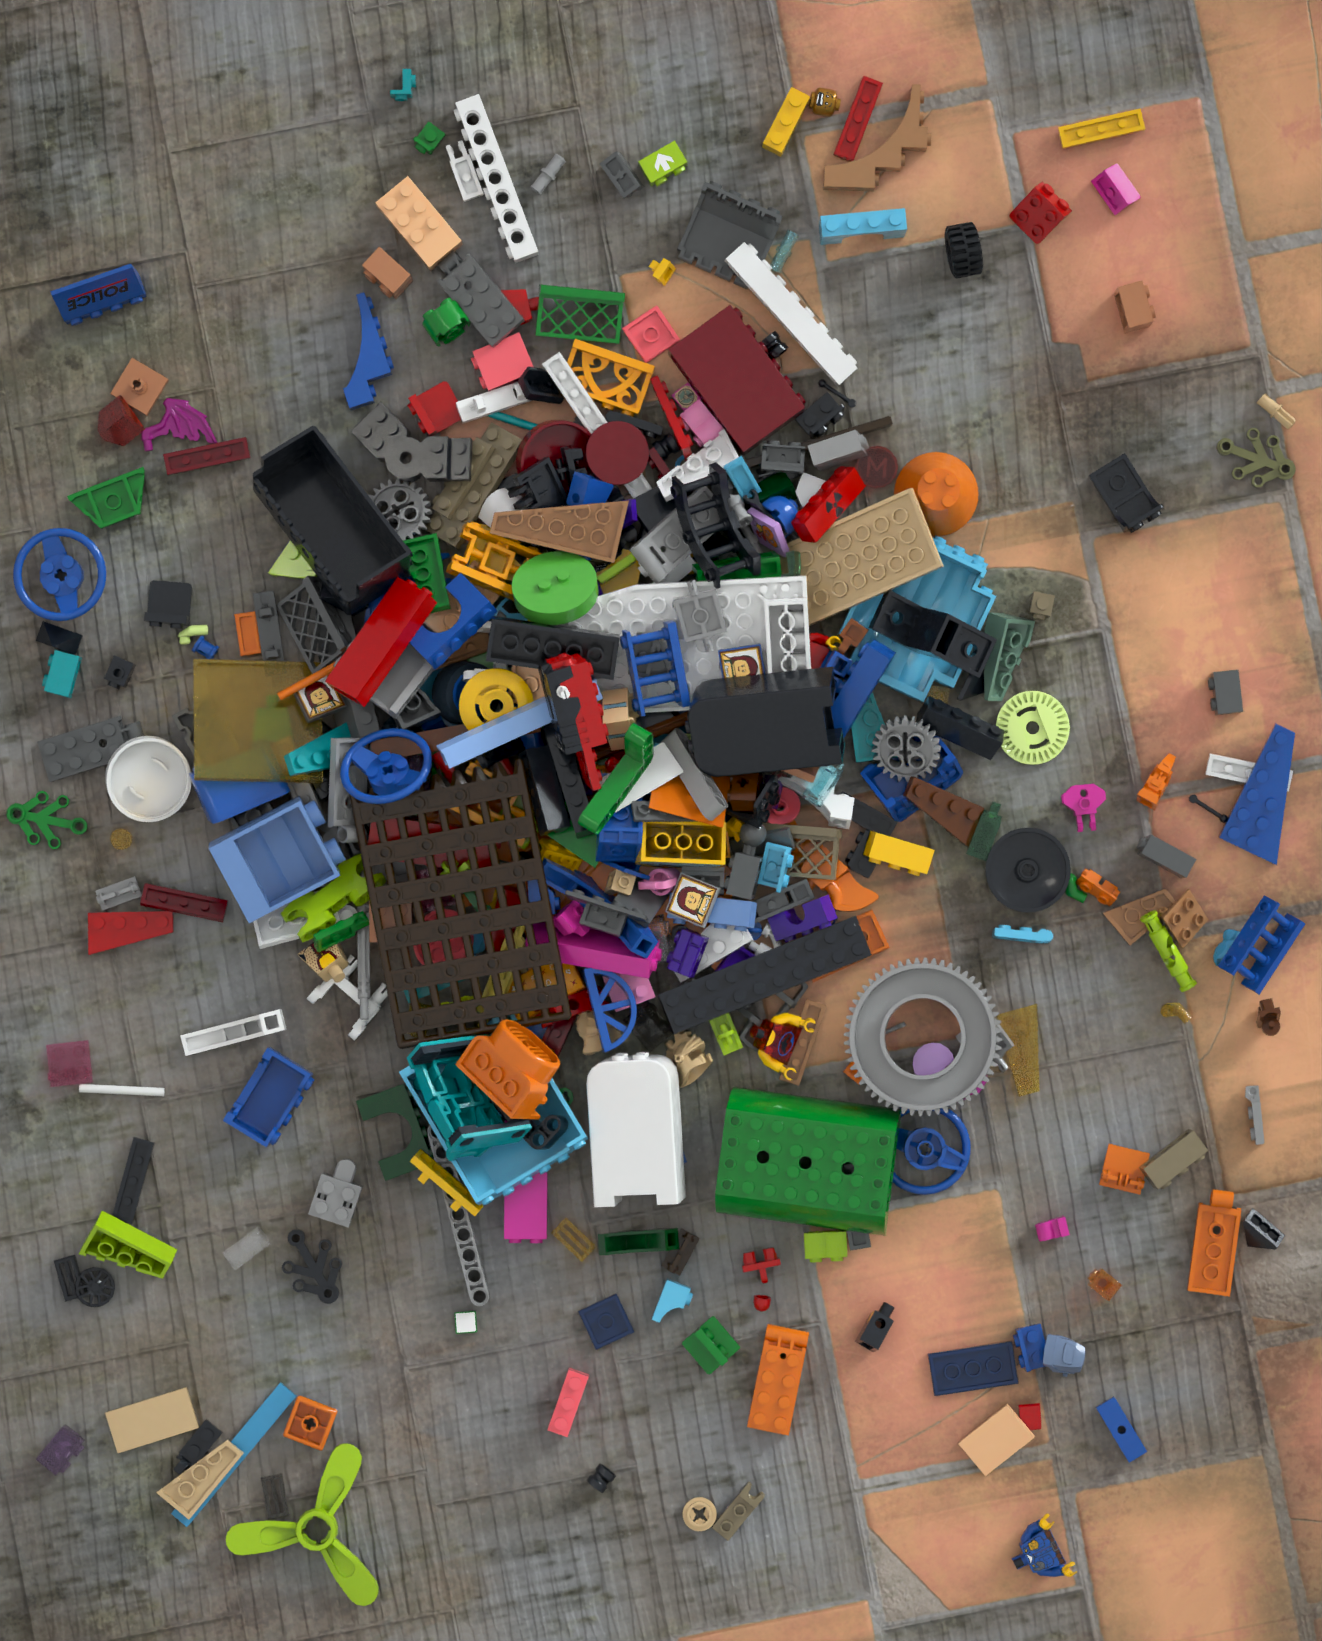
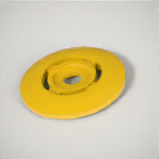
[459,668,534,730]

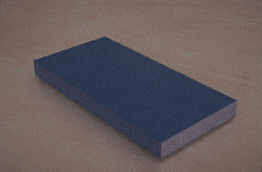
[928,1341,1019,1396]

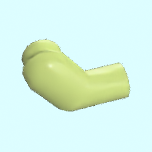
[178,625,208,645]

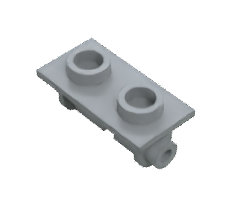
[95,876,142,911]

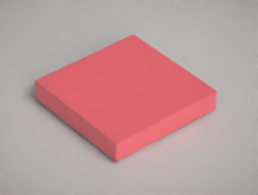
[622,305,680,363]

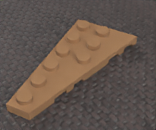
[490,500,629,563]

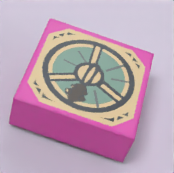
[671,382,701,412]

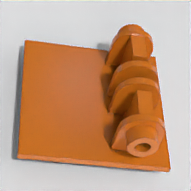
[1099,1144,1150,1195]

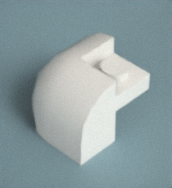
[478,488,534,528]

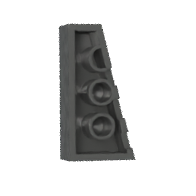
[393,689,441,731]

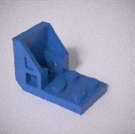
[596,773,643,863]

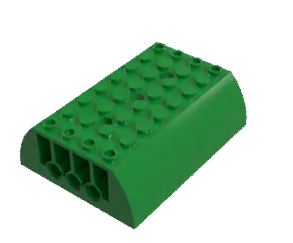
[715,1087,902,1236]

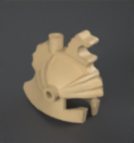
[576,1011,622,1055]
[665,1031,713,1088]

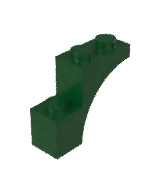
[598,1228,679,1255]

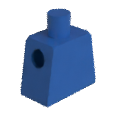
[566,471,614,506]

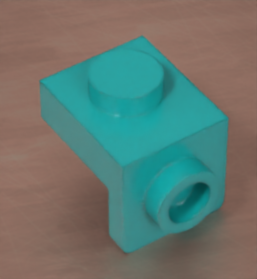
[390,69,416,101]

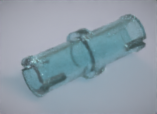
[770,230,799,273]

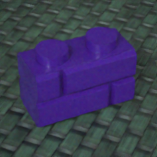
[666,928,709,978]

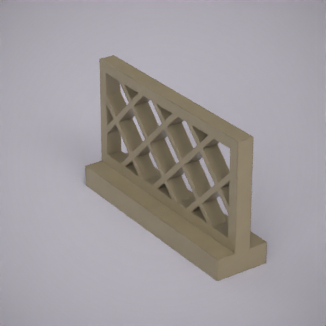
[759,823,842,880]

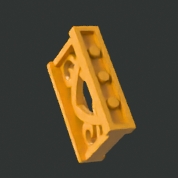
[567,339,655,417]

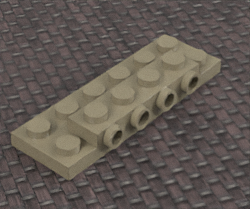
[426,422,522,550]

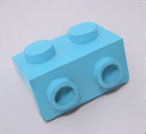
[758,842,794,893]

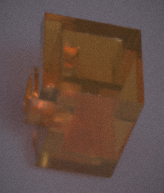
[1087,1268,1122,1301]

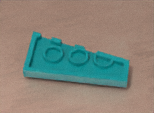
[284,722,351,776]

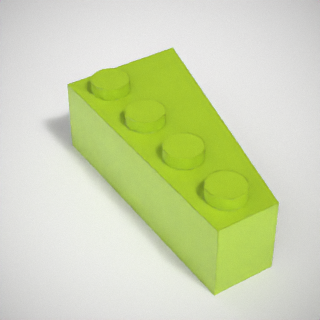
[79,1211,177,1279]

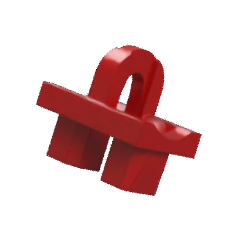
[742,1247,781,1284]

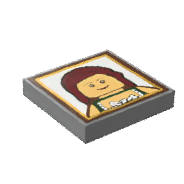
[665,872,721,928]

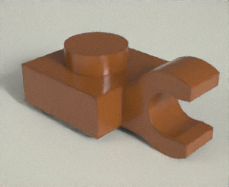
[837,618,869,655]

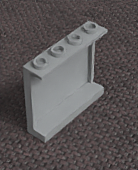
[333,628,435,719]

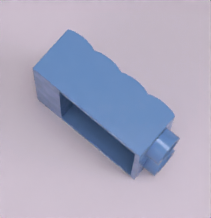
[209,795,346,923]

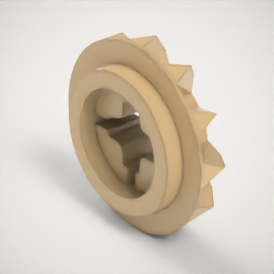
[683,1497,717,1531]

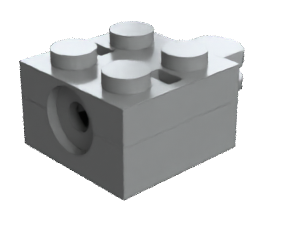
[308,1159,363,1228]

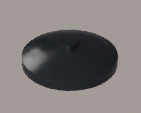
[985,828,1071,913]

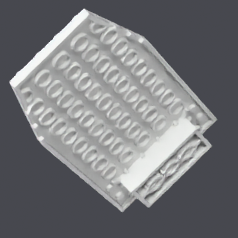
[559,575,811,713]

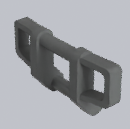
[738,983,808,1051]

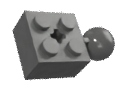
[724,823,767,900]

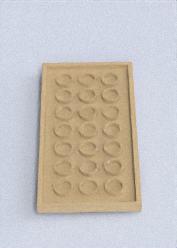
[771,488,944,626]

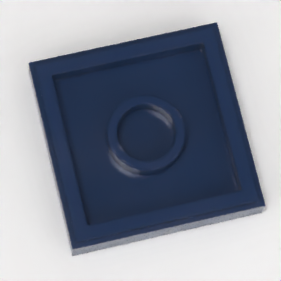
[578,1293,634,1350]

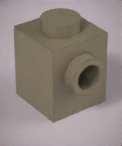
[1028,591,1055,620]

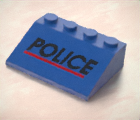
[50,264,147,326]

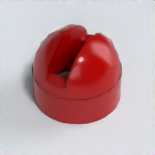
[753,1295,771,1312]

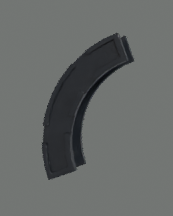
[670,462,761,589]

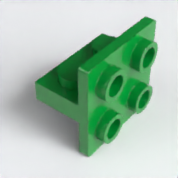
[682,1316,740,1375]

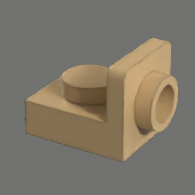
[604,869,636,896]

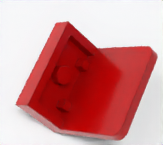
[1009,181,1072,244]
[407,381,461,437]

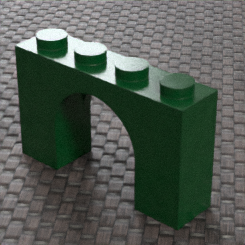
[356,1083,434,1181]

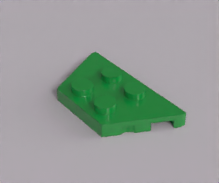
[67,467,145,529]

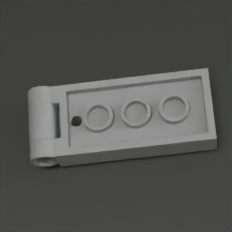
[629,486,720,583]

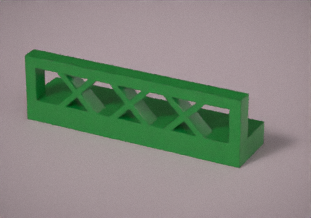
[692,551,782,581]

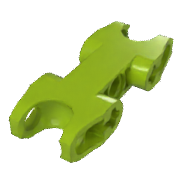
[281,854,386,943]

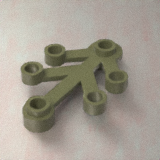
[1216,428,1296,488]

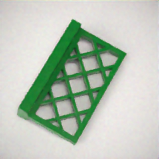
[535,284,625,344]

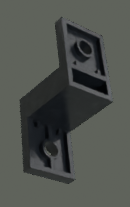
[868,590,997,678]

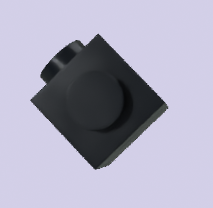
[104,655,136,689]

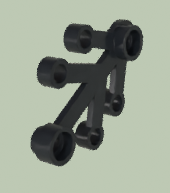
[282,1229,342,1304]

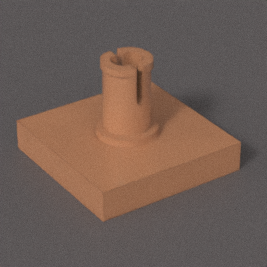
[110,358,169,416]

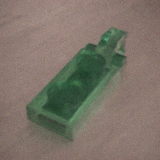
[966,802,1002,861]

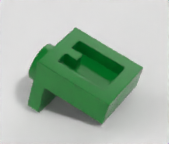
[413,121,446,155]

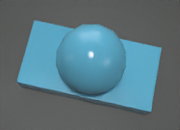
[723,456,761,500]

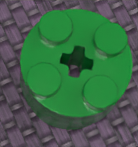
[422,298,471,347]

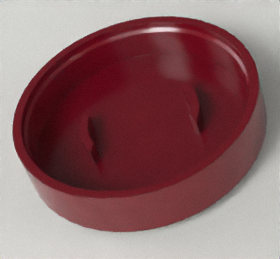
[516,420,596,496]

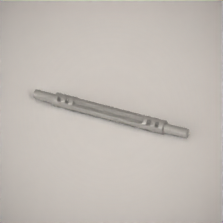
[357,872,371,1020]

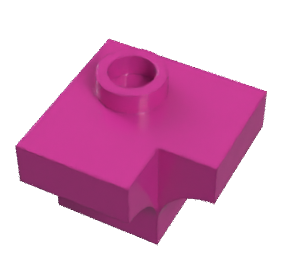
[553,900,591,937]

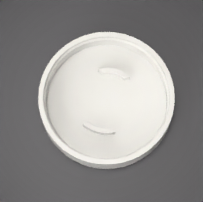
[105,736,192,822]

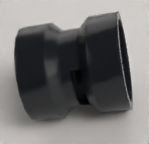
[762,331,789,359]
[652,433,680,461]
[587,1463,616,1493]

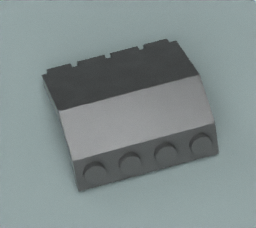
[677,181,783,289]

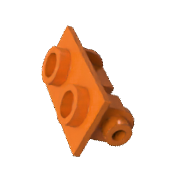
[1076,868,1120,907]

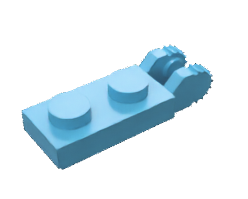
[992,925,1054,944]

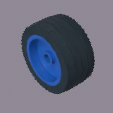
[432,661,499,725]

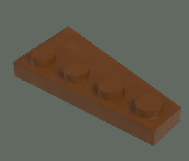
[903,776,984,847]

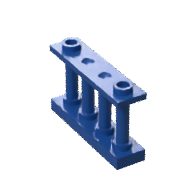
[620,620,691,717]
[1218,895,1305,995]

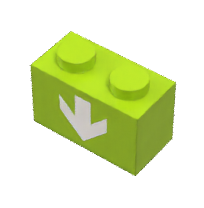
[638,140,687,187]

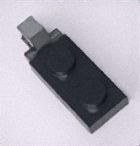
[173,1419,223,1475]

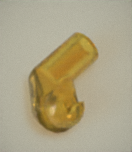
[1160,1002,1192,1024]

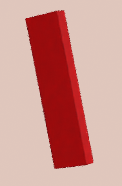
[833,76,883,162]

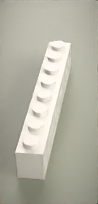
[725,242,857,387]

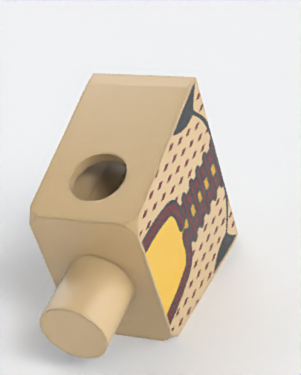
[298,942,349,983]

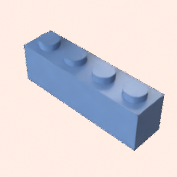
[667,892,757,932]

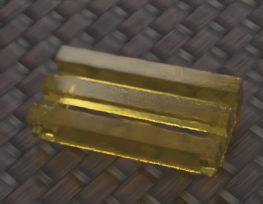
[551,1217,596,1262]

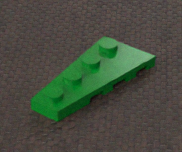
[403,533,451,613]

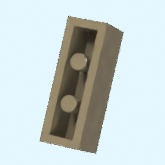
[1139,1129,1208,1189]

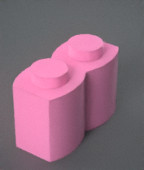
[680,399,724,448]

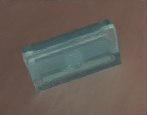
[802,764,844,808]

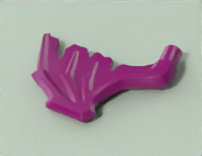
[141,398,218,452]

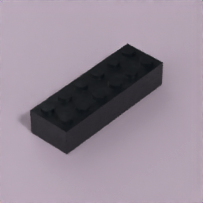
[486,616,620,680]

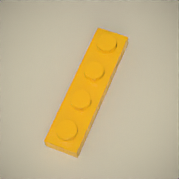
[1058,108,1145,149]

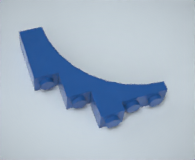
[542,858,658,959]

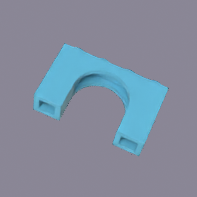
[819,208,907,245]

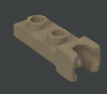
[712,1482,765,1541]

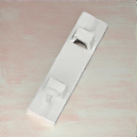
[456,382,531,424]

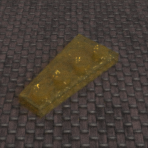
[997,1004,1040,1097]

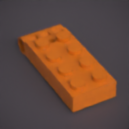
[747,1324,809,1436]

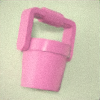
[638,867,680,896]

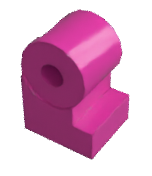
[1035,1216,1070,1241]

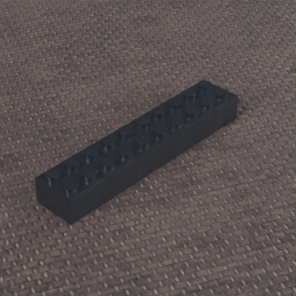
[657,916,872,1035]

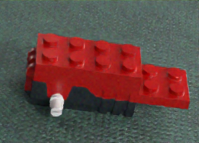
[538,653,609,791]

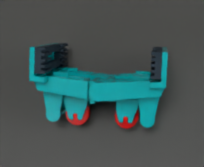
[407,1034,532,1161]

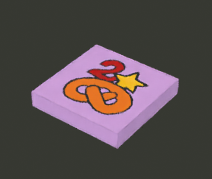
[747,507,790,557]

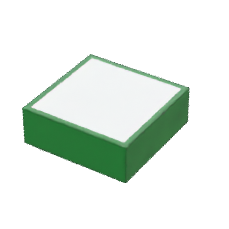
[454,1310,477,1334]

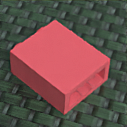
[470,332,533,391]

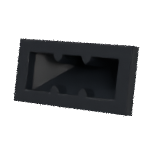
[36,621,83,655]
[957,672,984,701]
[1243,1208,1285,1250]

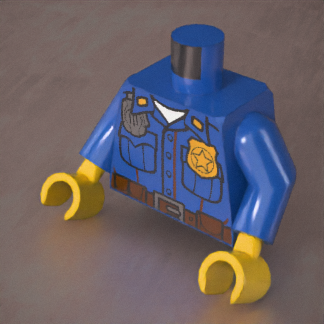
[1012,1514,1077,1577]

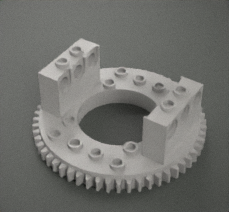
[844,957,1003,1116]

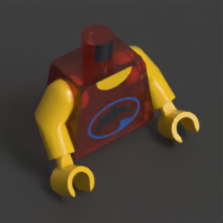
[750,1013,816,1080]

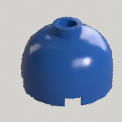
[762,495,798,538]

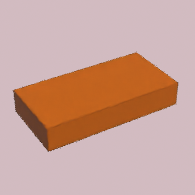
[234,611,262,656]

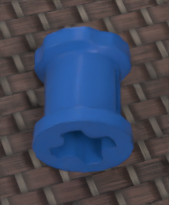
[192,635,220,662]

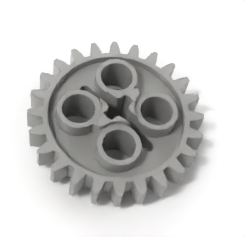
[368,479,432,540]
[872,715,941,782]

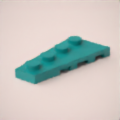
[847,678,898,763]

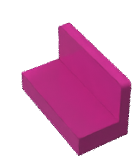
[1091,164,1141,215]

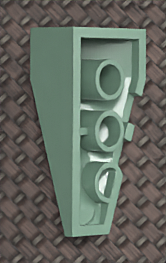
[984,612,1035,701]

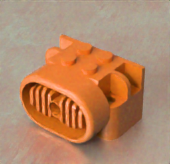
[455,1019,560,1120]

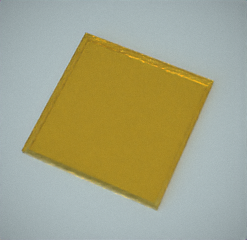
[193,659,323,783]

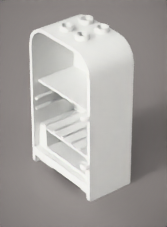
[586,1052,686,1207]

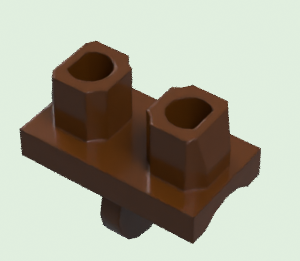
[1256,998,1281,1036]

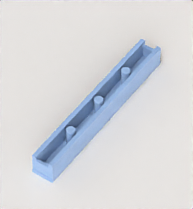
[436,677,603,769]

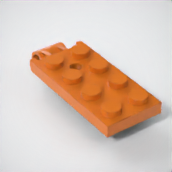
[1187,1189,1241,1297]

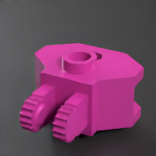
[1061,784,1106,832]

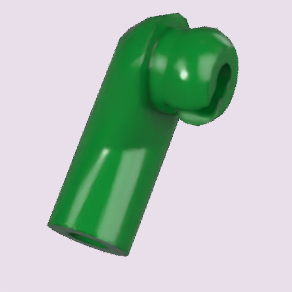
[1065,874,1087,903]

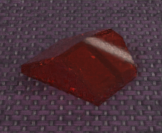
[98,395,145,446]

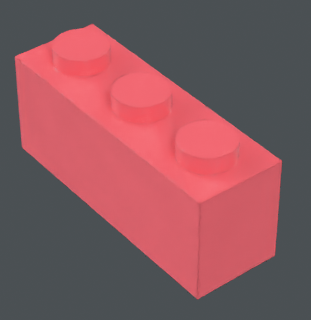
[547,1368,589,1437]

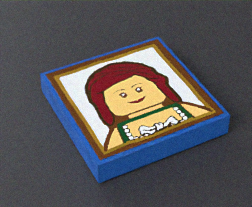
[718,643,765,678]

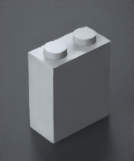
[808,430,869,471]

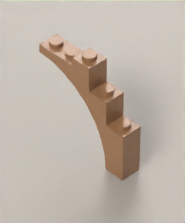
[823,84,931,192]

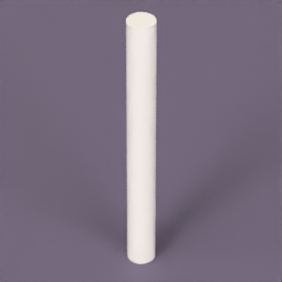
[79,1084,165,1096]

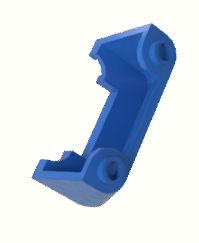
[860,735,963,822]
[188,739,291,824]

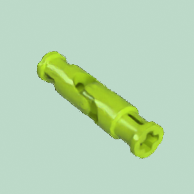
[1140,910,1197,992]

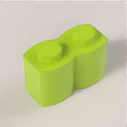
[804,1230,848,1263]

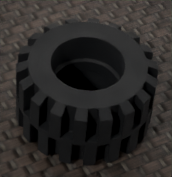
[945,222,983,279]

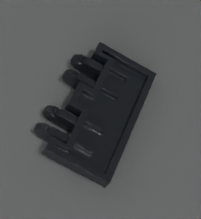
[508,457,570,552]

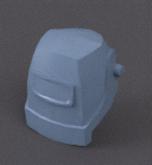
[1043,1334,1086,1377]

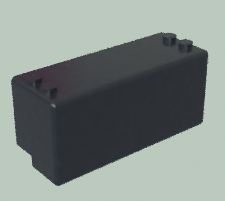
[253,426,413,615]

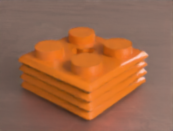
[283,1395,338,1451]

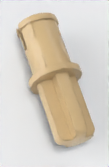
[1257,393,1296,429]

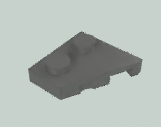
[628,632,668,683]

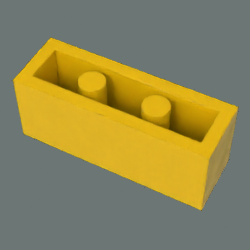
[762,87,810,157]
[863,830,935,876]

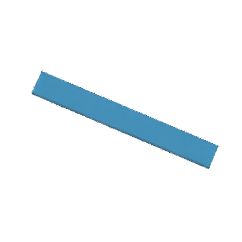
[171,1382,297,1527]

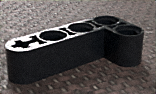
[490,1099,568,1150]

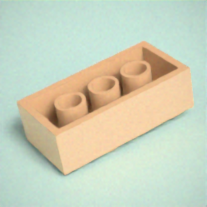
[375,176,463,271]

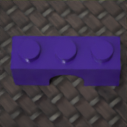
[767,894,838,943]

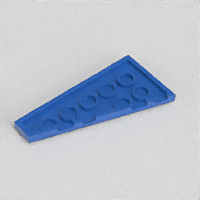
[1219,723,1295,865]

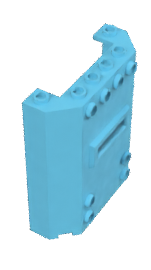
[399,1014,589,1206]

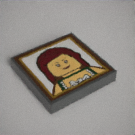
[290,675,347,723]

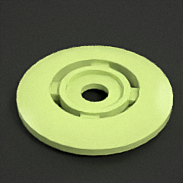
[996,691,1070,765]

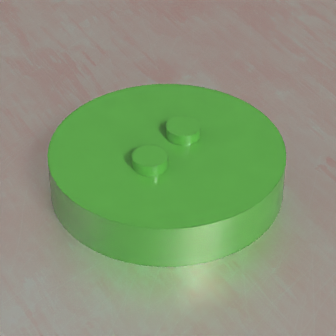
[512,551,599,625]

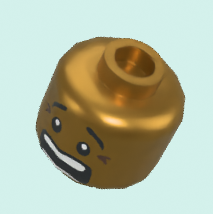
[809,88,841,117]

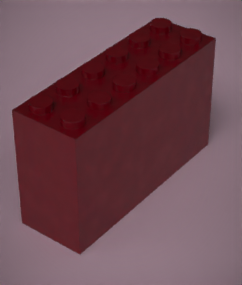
[668,305,806,456]

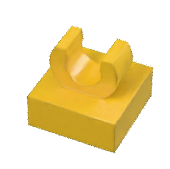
[648,258,676,286]

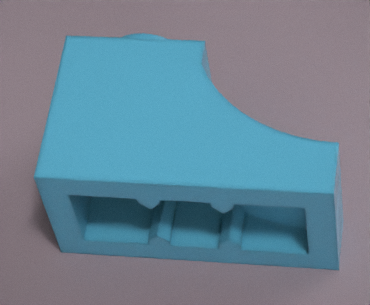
[652,1278,693,1323]

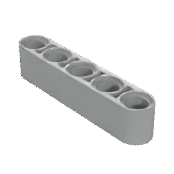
[660,728,728,821]

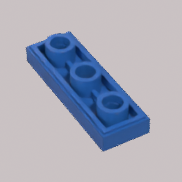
[1096,1396,1147,1463]

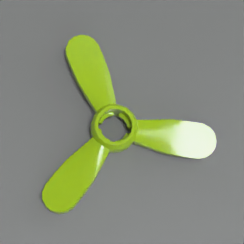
[226,1443,379,1606]

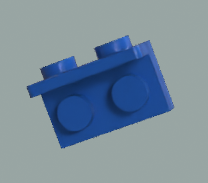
[1013,1323,1045,1372]

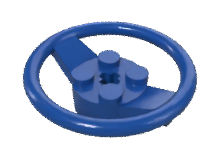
[13,528,106,621]
[340,728,432,804]
[893,1108,971,1195]

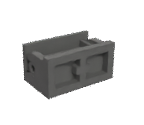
[761,440,805,474]
[1208,670,1243,715]

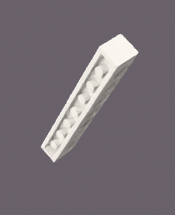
[453,94,539,263]

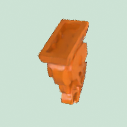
[1136,753,1176,811]

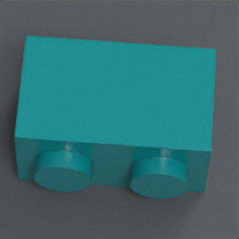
[42,650,82,698]

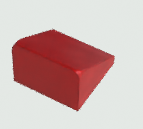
[1019,1403,1042,1430]

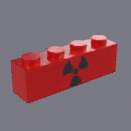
[791,466,866,543]

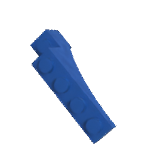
[343,292,394,411]

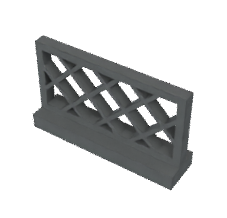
[276,576,353,674]

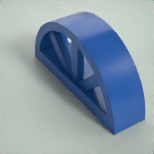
[582,968,637,1053]

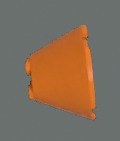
[894,452,978,537]

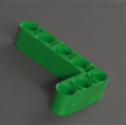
[578,723,654,835]

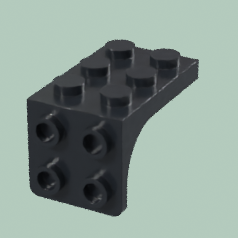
[1089,453,1164,533]
[725,774,781,829]

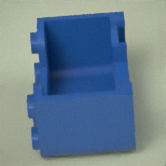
[223,1047,315,1147]

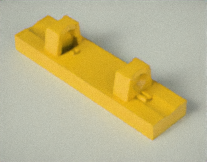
[410,1149,483,1216]

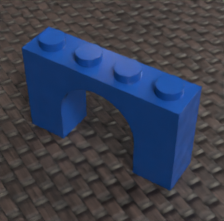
[409,573,498,670]

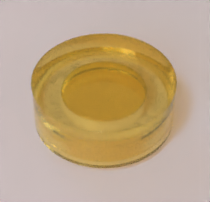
[110,829,132,850]

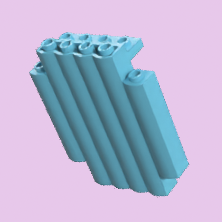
[837,536,996,703]

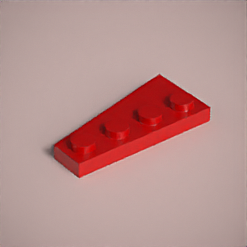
[650,375,693,462]
[88,911,174,955]

